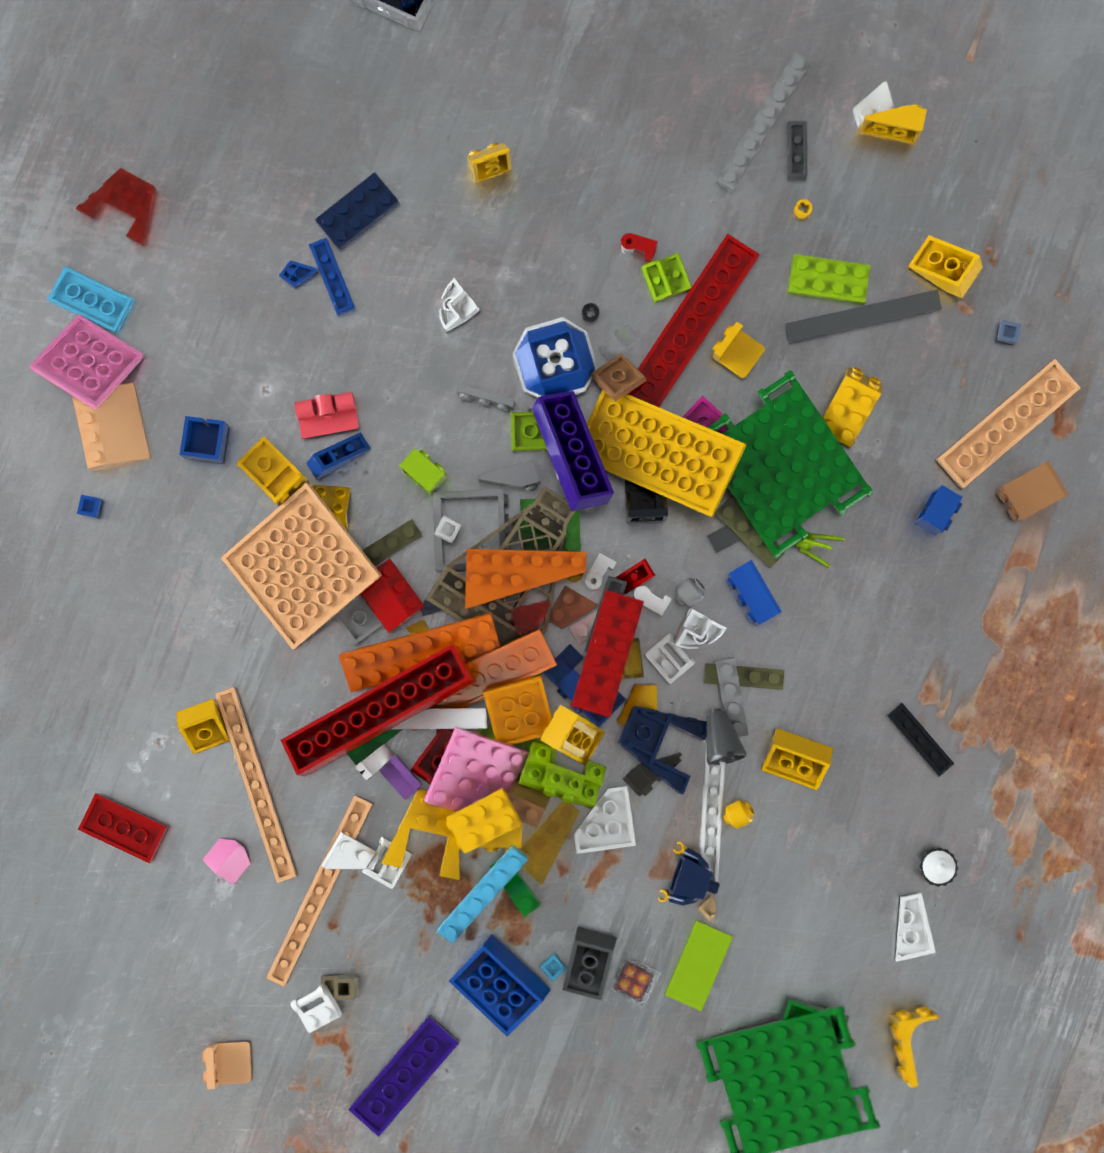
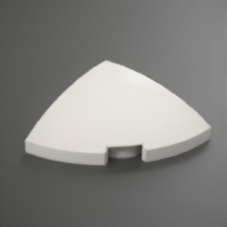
[439,278,481,331]
[674,607,727,649]

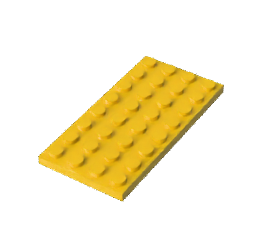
[587,390,746,518]

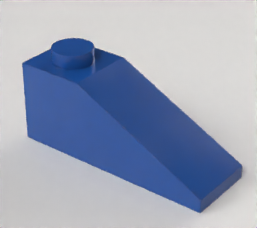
[306,432,371,480]

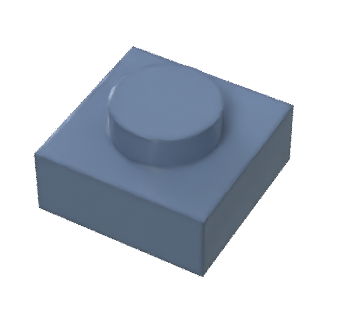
[997,320,1021,345]

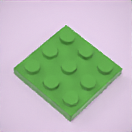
[520,498,581,552]

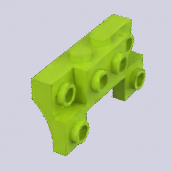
[519,742,606,809]

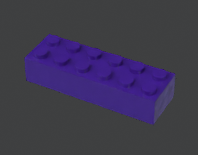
[532,391,614,511]

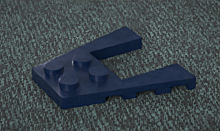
[618,706,707,795]

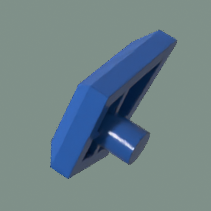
[279,260,318,287]

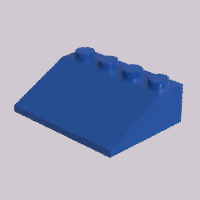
[449,935,551,1037]

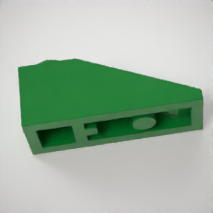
[489,860,541,917]

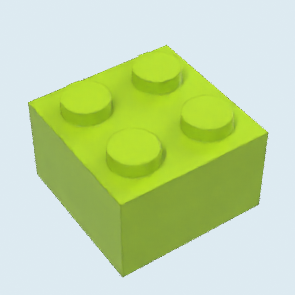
[399,448,447,497]

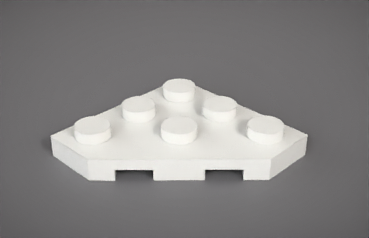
[574,786,636,854]

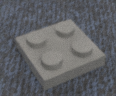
[334,595,383,646]

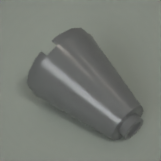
[707,708,747,766]

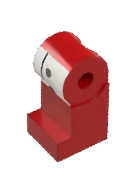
[621,233,658,263]

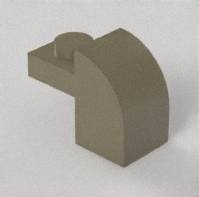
[321,974,359,1000]

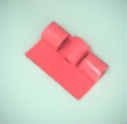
[294,392,359,439]

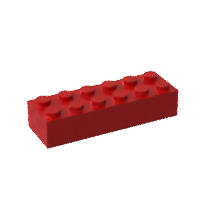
[571,590,644,718]

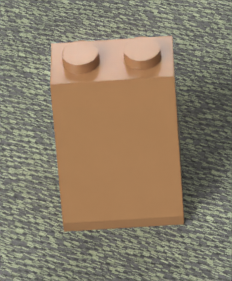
[998,461,1069,523]
[507,773,551,828]

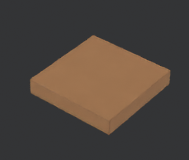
[591,353,646,402]

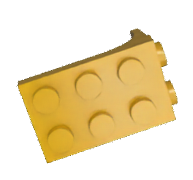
[822,367,883,447]
[236,436,309,506]
[446,788,522,854]
[890,1006,939,1088]

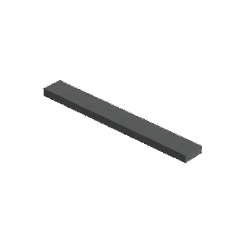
[786,290,942,343]

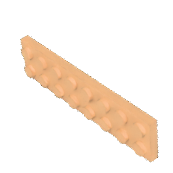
[936,359,1081,489]

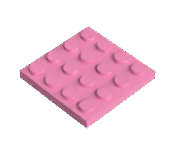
[30,314,143,410]
[424,727,528,812]

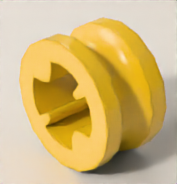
[794,199,813,219]

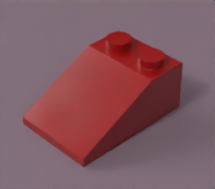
[411,729,455,785]

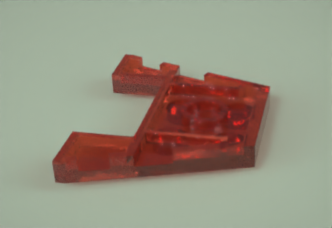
[76,168,156,246]

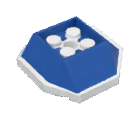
[513,317,598,398]

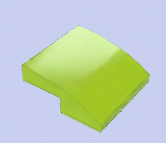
[641,252,692,303]

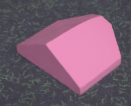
[203,838,251,885]

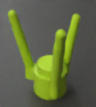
[796,531,845,568]

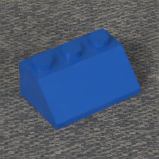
[727,560,782,626]

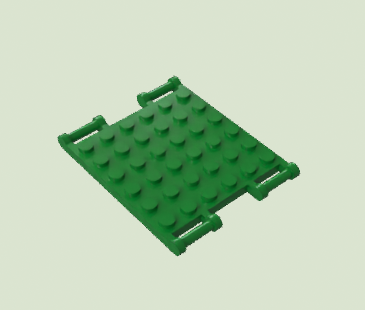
[707,370,873,559]
[696,1005,880,1153]

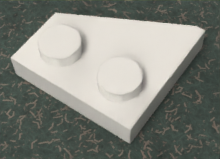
[853,81,894,128]
[321,832,376,869]

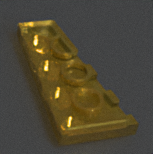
[520,801,580,885]

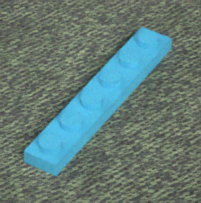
[437,845,528,944]

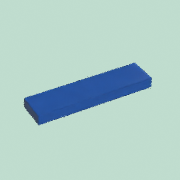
[309,237,356,316]

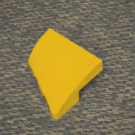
[617,683,657,725]

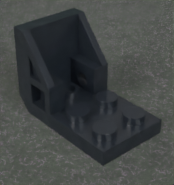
[624,479,668,522]

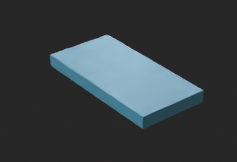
[47,266,135,334]

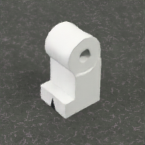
[585,553,617,590]
[633,586,672,617]
[355,744,395,780]

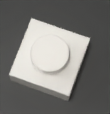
[434,516,461,543]

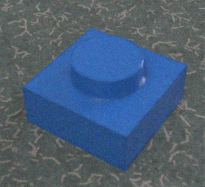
[77,495,102,518]

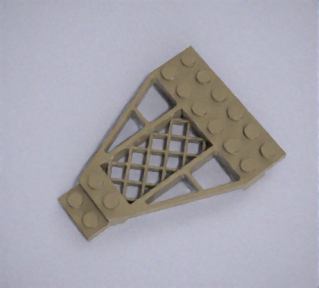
[425,486,575,646]

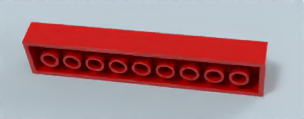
[281,644,476,776]

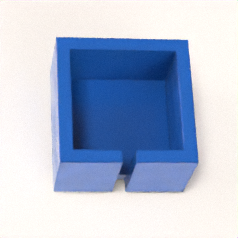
[179,416,229,463]
[914,485,962,536]

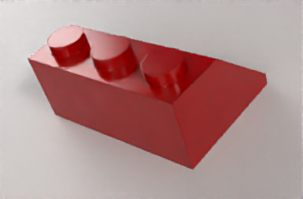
[360,559,425,633]

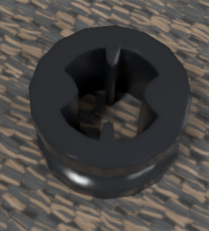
[582,303,599,322]

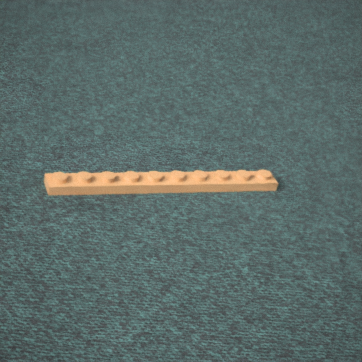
[215,687,297,883]
[266,795,373,987]

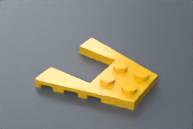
[381,789,460,880]

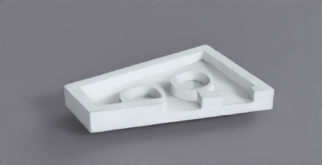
[895,892,936,962]

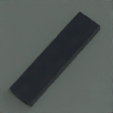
[886,703,954,777]

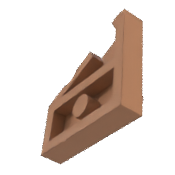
[549,585,598,629]

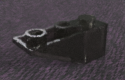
[622,752,682,797]

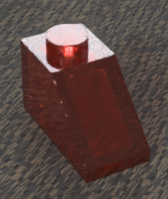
[510,600,551,636]

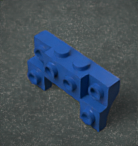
[543,644,626,727]

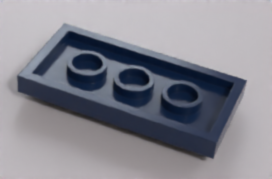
[315,172,399,251]

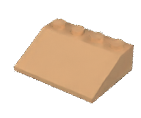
[72,383,151,472]

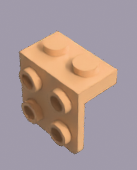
[202,1041,252,1089]

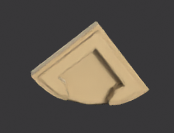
[696,894,716,923]

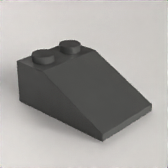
[563,927,617,1000]

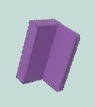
[380,755,423,800]

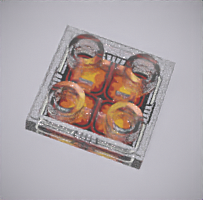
[607,954,661,1009]

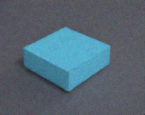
[539,953,567,982]

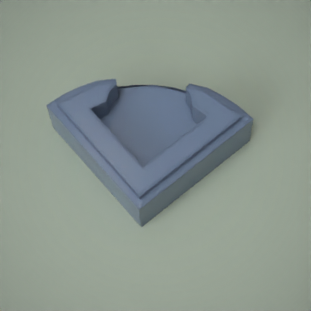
[422,599,441,616]

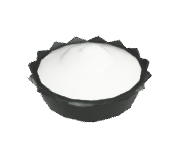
[919,847,959,887]

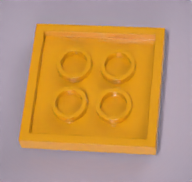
[483,675,552,745]

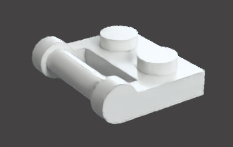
[644,632,696,685]
[362,836,413,890]
[291,984,343,1033]

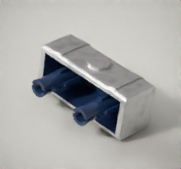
[351,0,433,32]

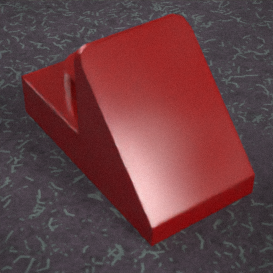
[615,558,655,594]

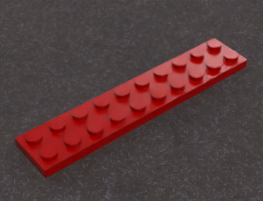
[628,233,760,407]

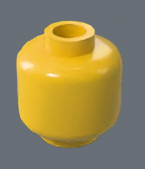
[723,799,755,829]

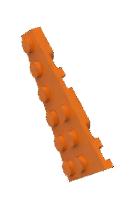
[465,549,587,609]

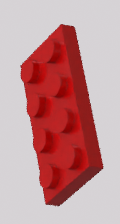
[78,793,168,863]

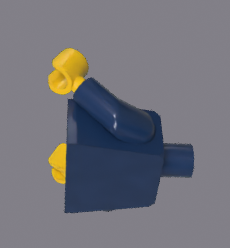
[658,842,720,906]

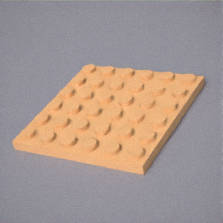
[221,483,382,650]

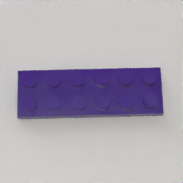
[348,1016,459,1137]

